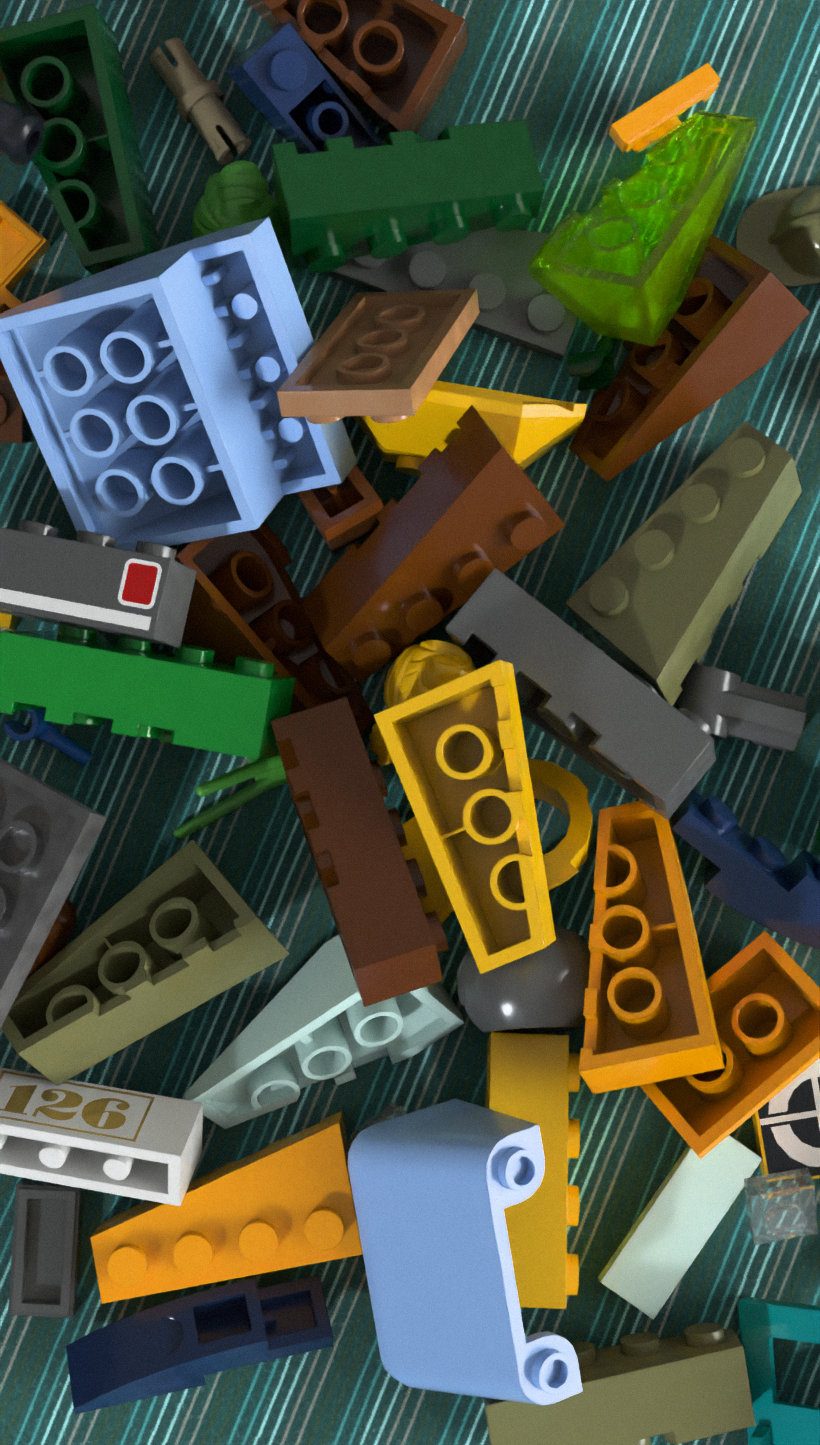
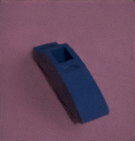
[672,789,820,950]
[66,1275,333,1414]

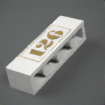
[0,1067,203,1206]

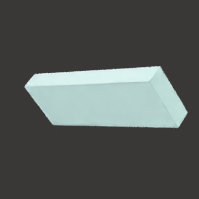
[598,1135,762,1320]

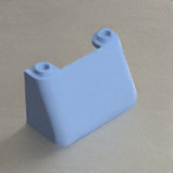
[348,1098,583,1405]

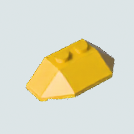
[353,380,587,477]

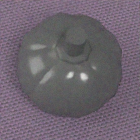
[457,924,591,1034]

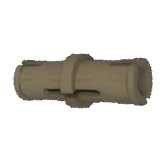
[149,38,251,165]

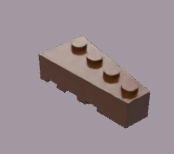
[245,0,467,136]
[301,405,565,684]
[270,697,448,1007]

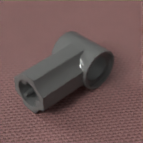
[675,664,807,752]

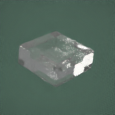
[744,1168,818,1245]

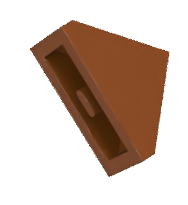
[296,464,384,554]

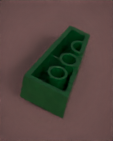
[0,4,160,275]
[271,119,544,273]

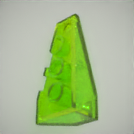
[528,110,757,346]

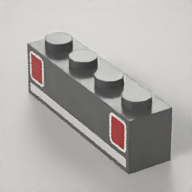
[0,519,197,648]

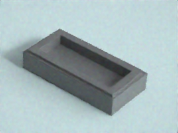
[8,1180,84,1318]

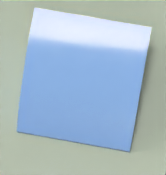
[0,217,357,552]

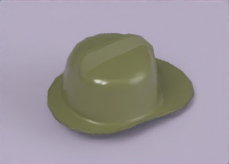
[735,185,820,287]

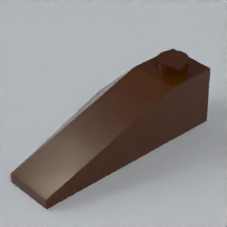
[175,522,375,735]

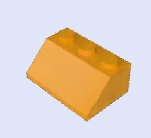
[639,930,820,1159]

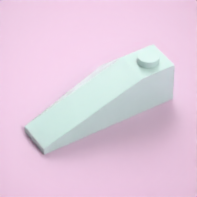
[184,934,465,1129]

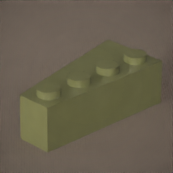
[565,421,802,706]
[1,839,290,1086]
[484,1323,756,1445]

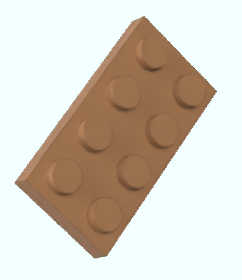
[277,289,480,424]

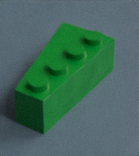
[0,625,296,760]

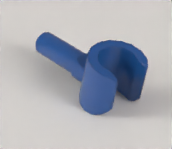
[4,709,94,767]

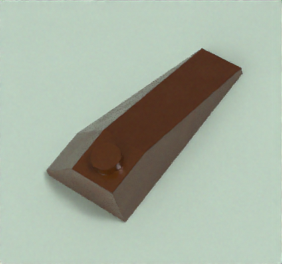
[569,226,810,482]

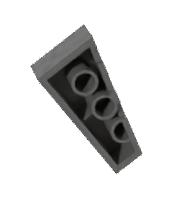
[445,568,716,820]

